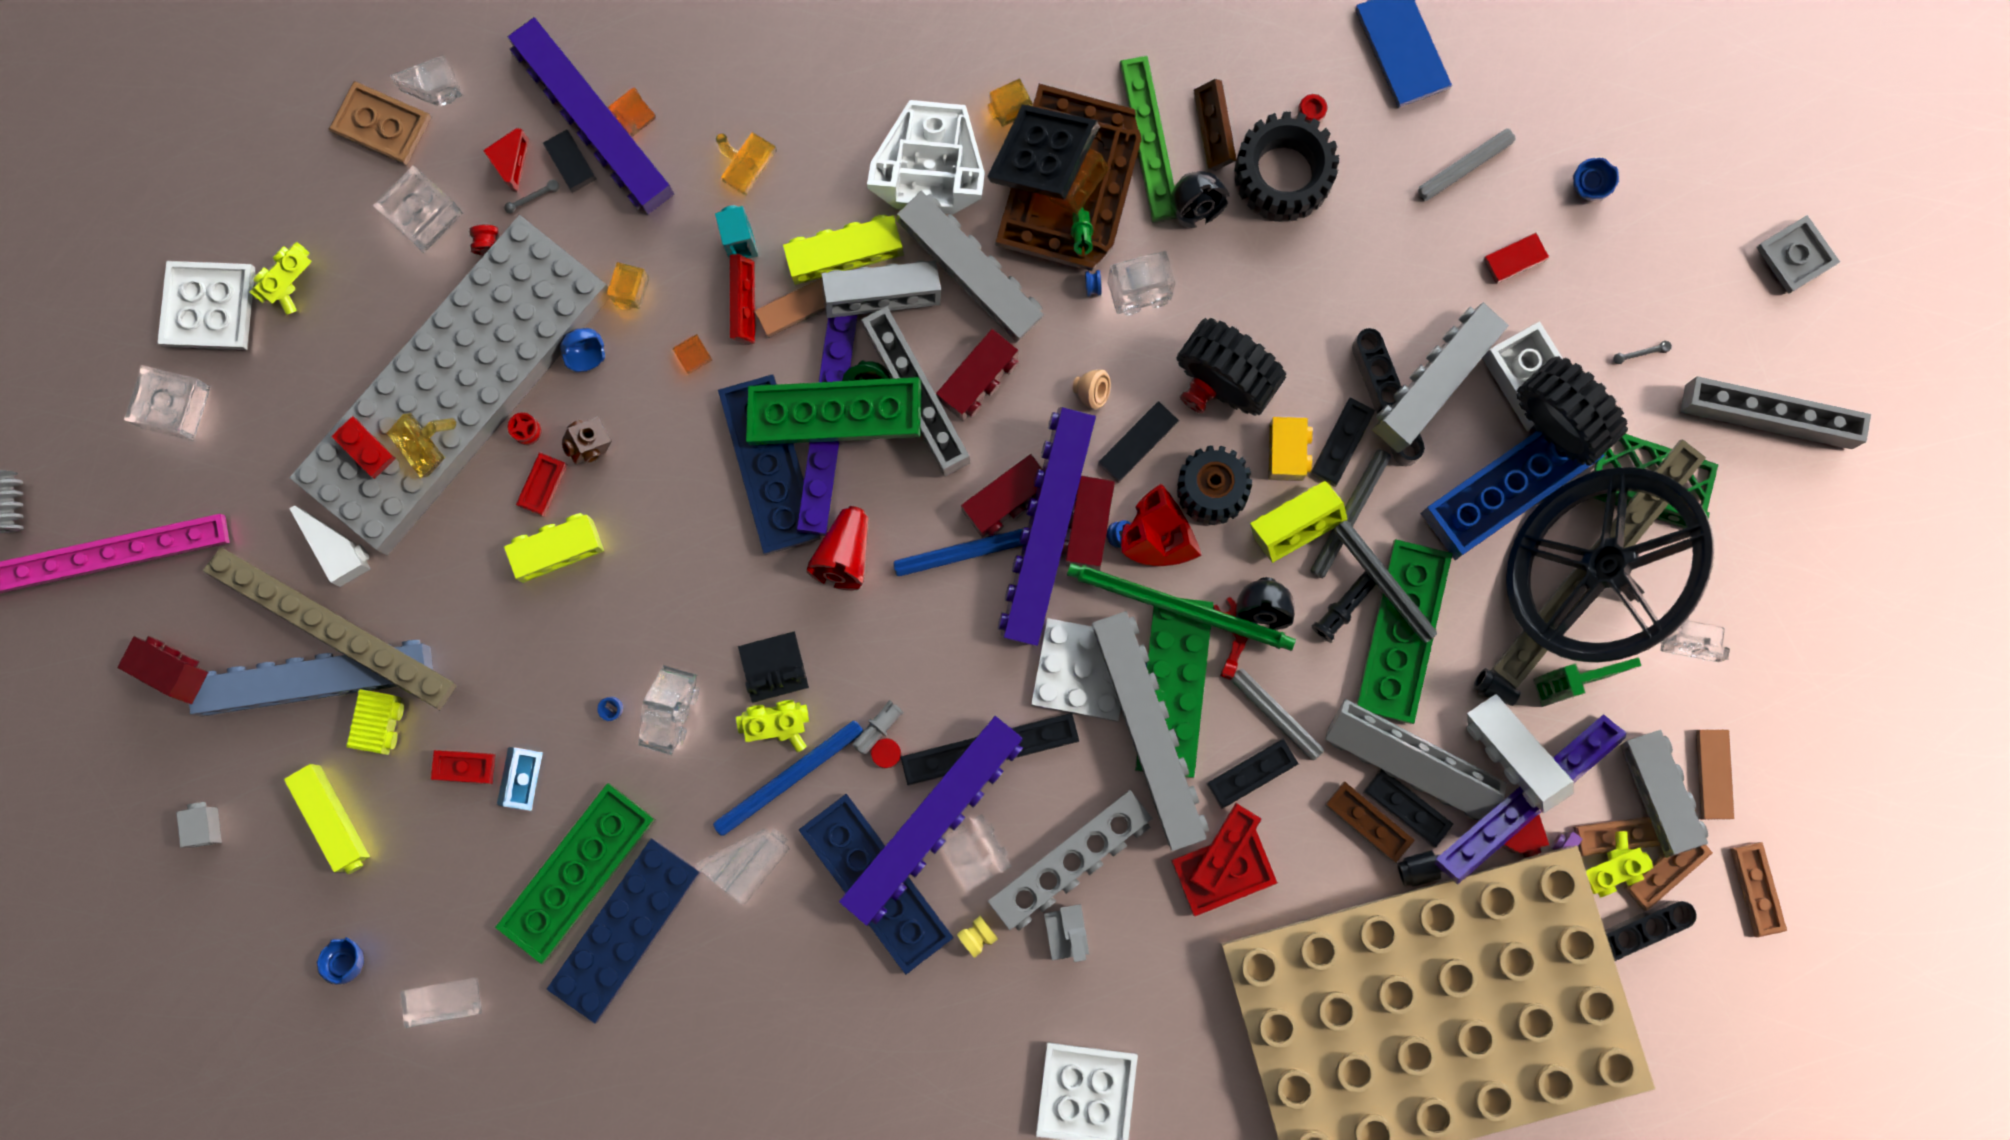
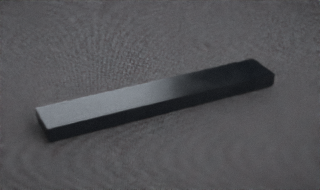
[900,713,1079,786]

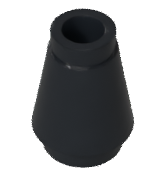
[1474,668,1521,706]

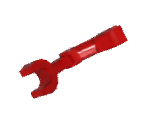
[1213,597,1249,681]

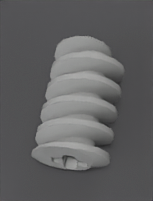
[0,470,24,533]

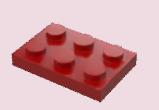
[1171,830,1278,917]

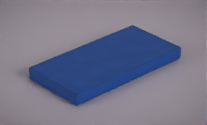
[1355,0,1452,108]

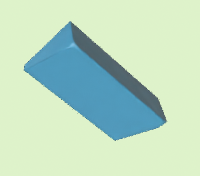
[497,747,543,811]

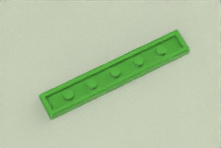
[1119,56,1176,223]

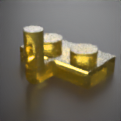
[716,132,777,195]
[387,413,456,478]

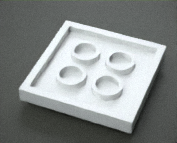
[157,261,256,350]
[1031,618,1121,722]
[1036,1042,1138,1140]

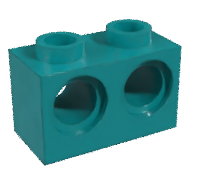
[715,205,759,259]

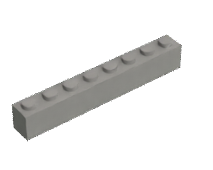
[1092,611,1209,851]

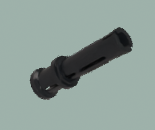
[1312,571,1376,643]

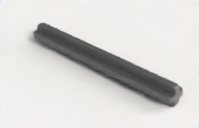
[1311,449,1391,579]
[1334,521,1437,643]

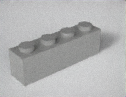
[822,260,941,318]
[1620,730,1708,858]

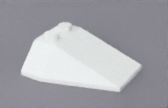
[867,100,985,215]

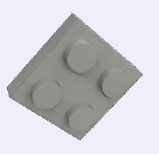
[1756,215,1840,294]

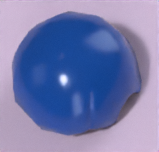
[1573,158,1619,201]
[560,328,605,372]
[317,937,364,985]

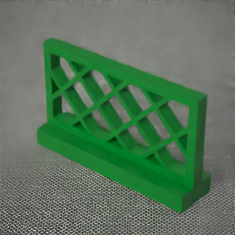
[1593,433,1719,529]
[1533,657,1642,707]

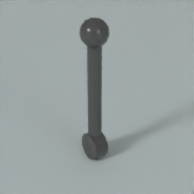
[504,180,559,213]
[1613,341,1672,364]

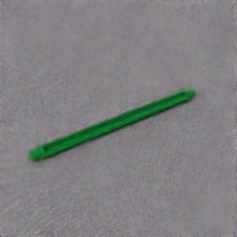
[1067,563,1296,651]

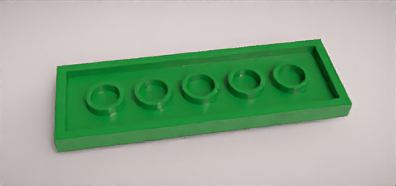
[746,377,921,445]
[1356,539,1453,725]
[1135,598,1214,778]
[495,783,656,964]

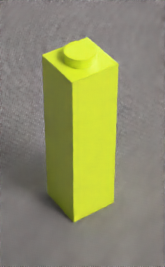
[284,764,370,875]

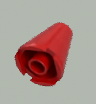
[806,506,869,591]

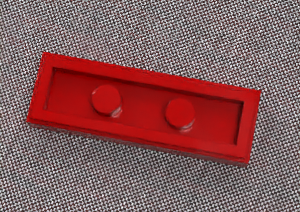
[730,254,755,345]
[1189,803,1262,896]

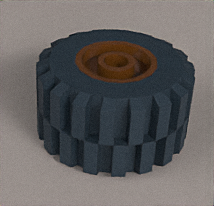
[1177,445,1252,525]

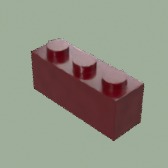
[936,329,1019,421]
[961,454,1042,538]
[1061,476,1115,571]
[117,636,209,704]

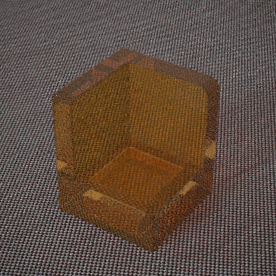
[608,87,656,137]

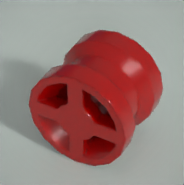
[469,224,499,255]
[1179,378,1216,414]
[507,412,542,445]

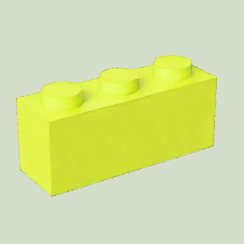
[1250,481,1348,563]
[504,513,604,583]

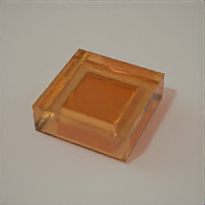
[672,334,712,375]

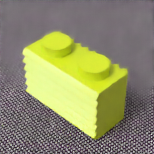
[346,689,404,755]

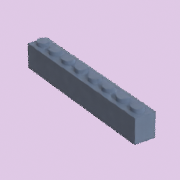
[189,640,433,716]

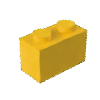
[1268,417,1313,481]

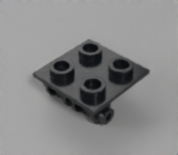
[738,631,809,703]

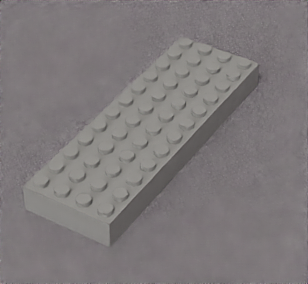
[289,215,613,556]

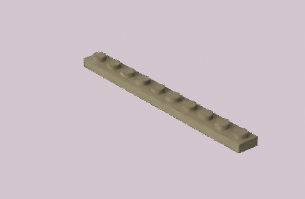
[1492,439,1706,688]
[203,547,457,711]

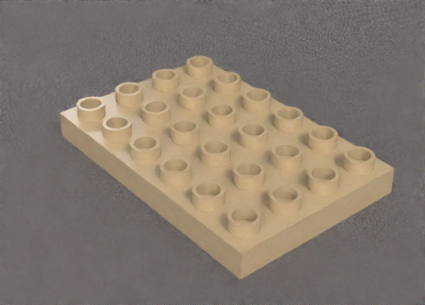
[1222,846,1655,1140]

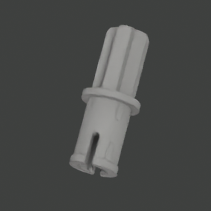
[853,700,904,755]

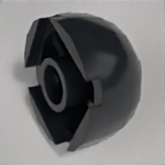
[1171,171,1230,228]
[1236,577,1295,630]

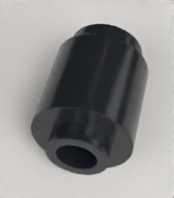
[1397,850,1443,887]

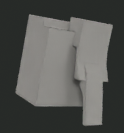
[1044,904,1089,962]

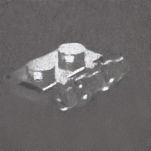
[942,814,1011,892]

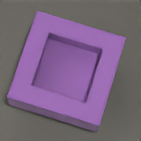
[1550,832,1583,851]

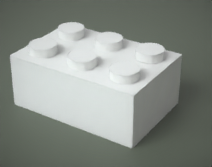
[1482,321,1563,431]

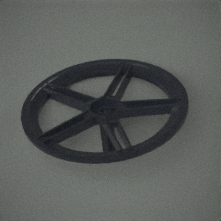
[1506,467,1714,663]

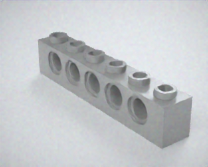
[988,790,1153,931]

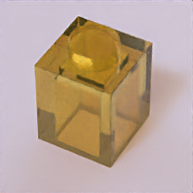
[987,78,1032,127]
[607,262,650,310]

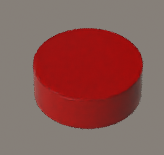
[1298,94,1328,124]
[871,738,901,768]

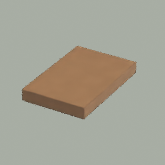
[328,81,431,166]

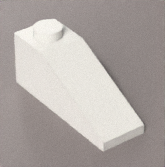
[289,505,371,587]

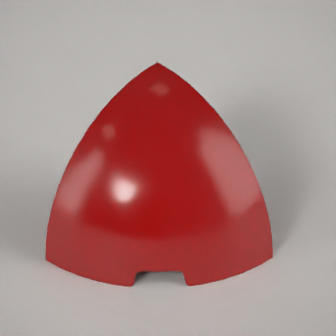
[1121,484,1202,566]

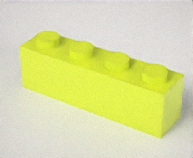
[783,215,904,285]

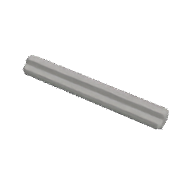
[1417,129,1516,201]
[1231,669,1324,760]

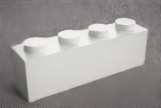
[1467,694,1573,814]

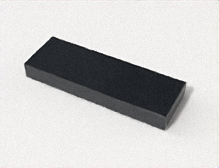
[1310,397,1376,487]
[1098,401,1179,483]
[1206,738,1299,809]
[1363,769,1454,848]

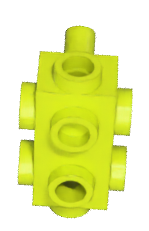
[249,242,312,315]
[736,700,809,752]
[1586,831,1653,898]

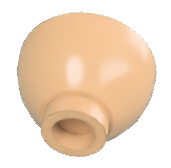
[1073,369,1111,410]

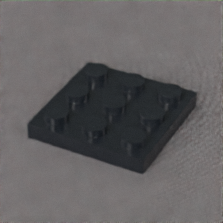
[987,104,1100,200]

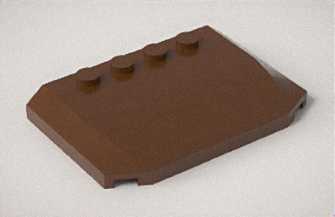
[995,83,1141,271]

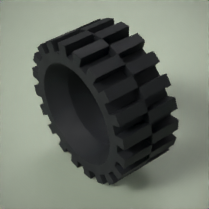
[1234,111,1339,222]
[1176,318,1286,416]
[1516,356,1628,466]

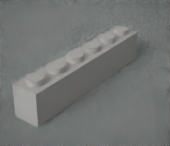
[896,190,1044,343]
[1372,302,1509,453]
[862,306,970,476]
[1680,376,1871,449]
[1325,699,1506,820]

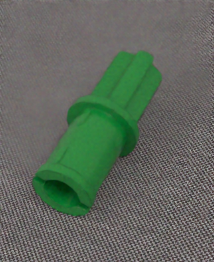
[1071,207,1094,255]

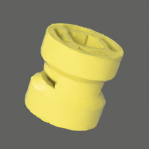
[956,916,998,958]

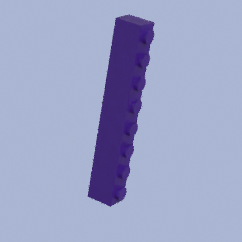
[507,17,675,215]
[997,407,1096,646]
[839,716,1023,926]

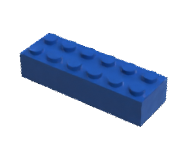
[1420,431,1605,560]

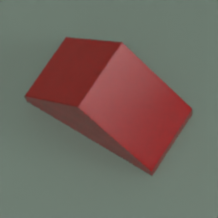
[483,128,529,192]

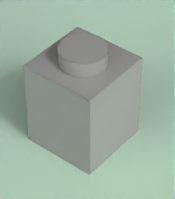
[176,802,222,848]

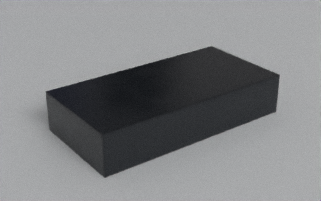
[543,129,596,193]

